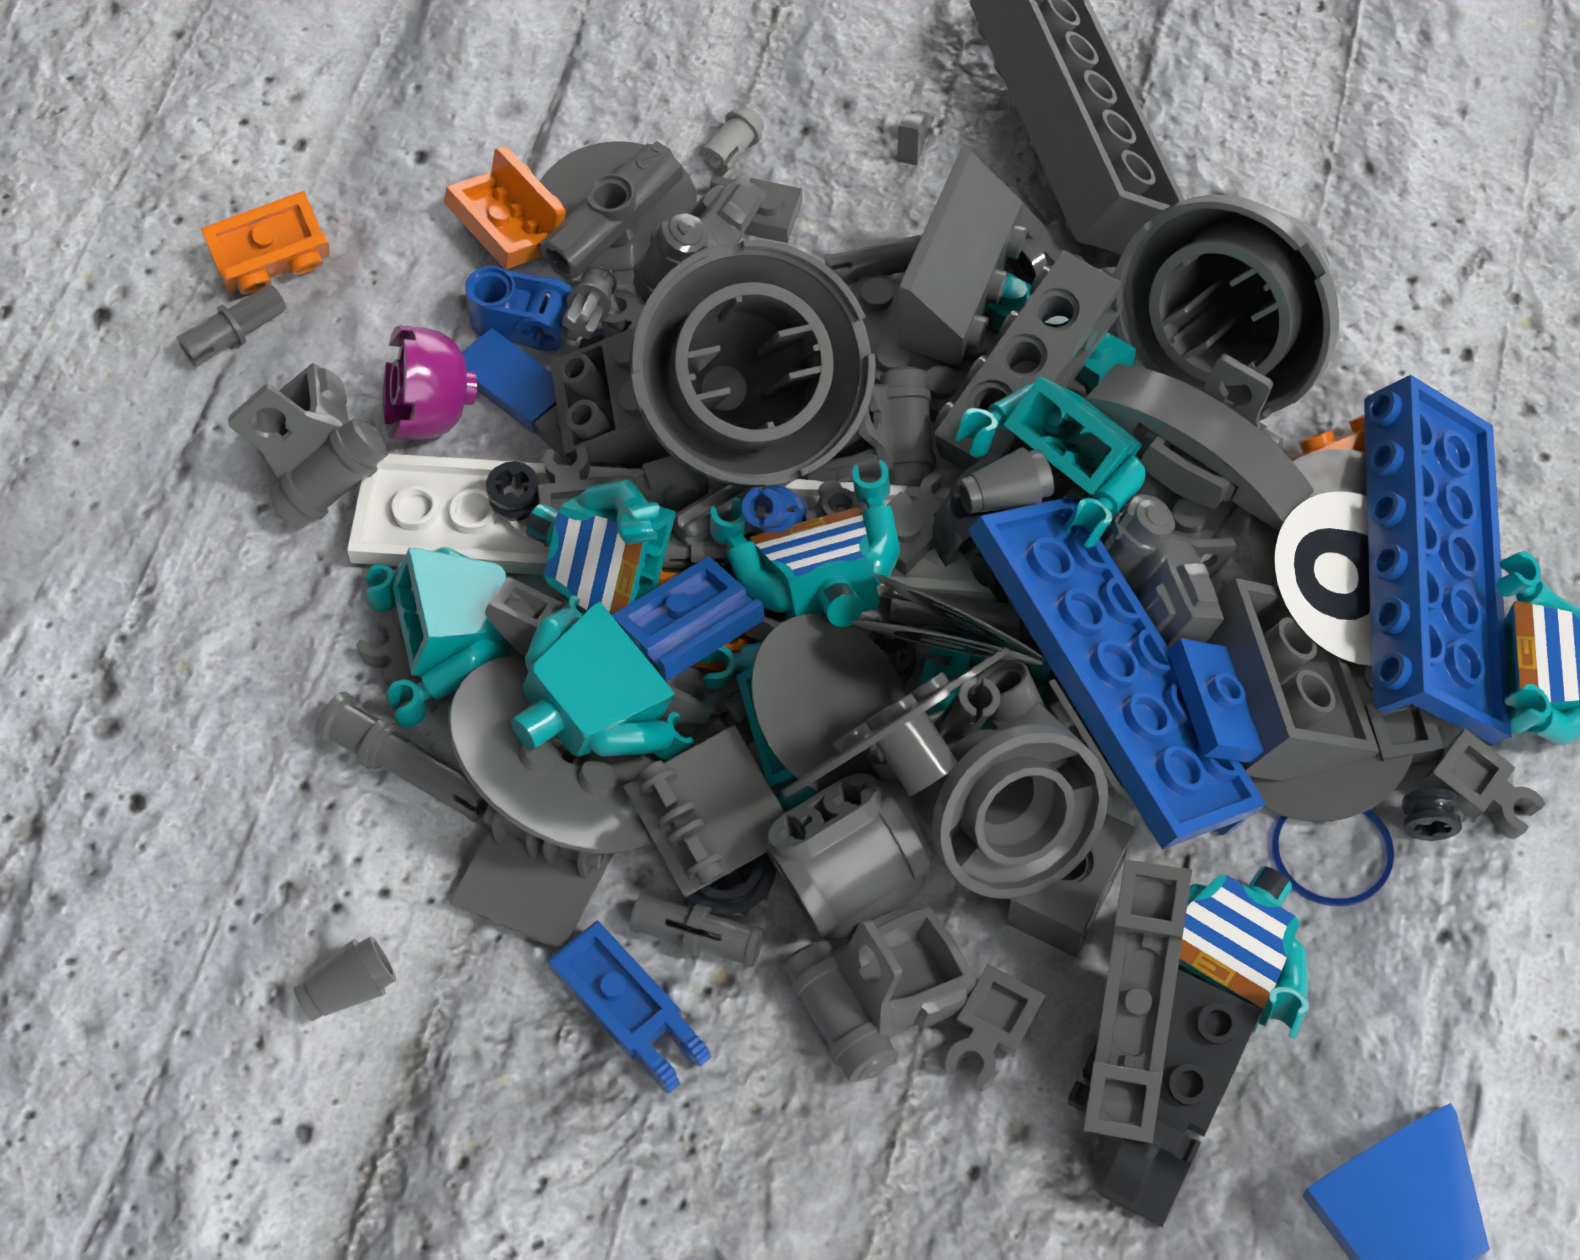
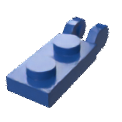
[547,920,712,1094]

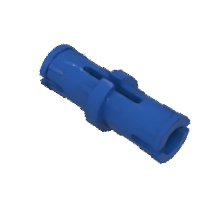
[742,485,808,532]

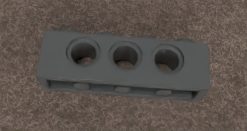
[933,250,1124,471]

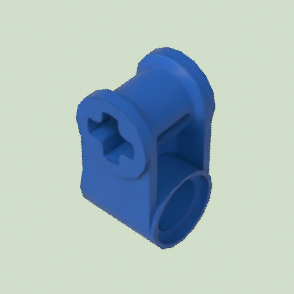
[465,266,572,352]

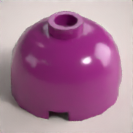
[383,325,477,440]

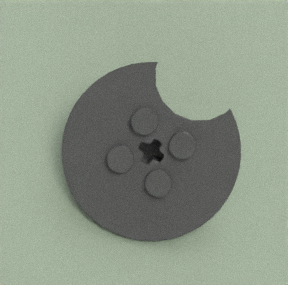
[783,647,1010,796]
[448,655,678,854]

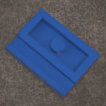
[612,556,765,682]

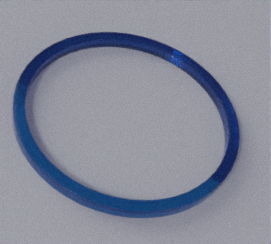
[1272,809,1394,907]

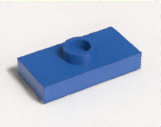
[1167,638,1264,763]

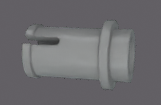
[700,106,764,174]

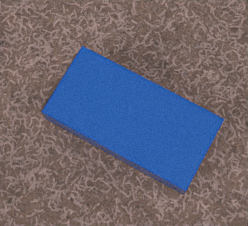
[462,327,557,434]

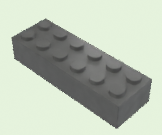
[969,0,1185,256]

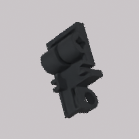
[1068,970,1262,1227]

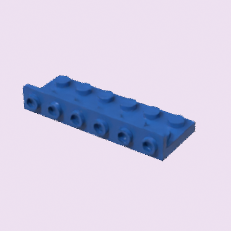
[1364,374,1512,744]
[968,496,1266,850]

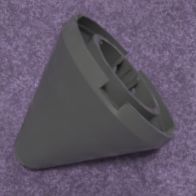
[1115,194,1339,421]
[630,239,876,487]

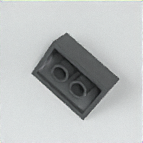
[897,148,1028,368]
[1207,578,1379,781]

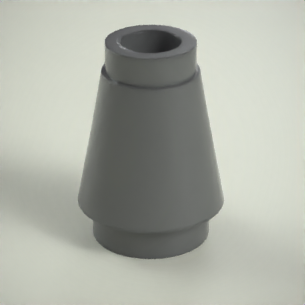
[958,447,1054,514]
[294,936,396,1021]

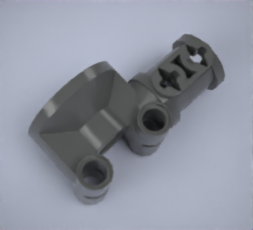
[764,660,1108,941]

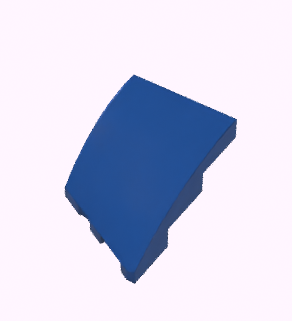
[1302,1103,1490,1260]

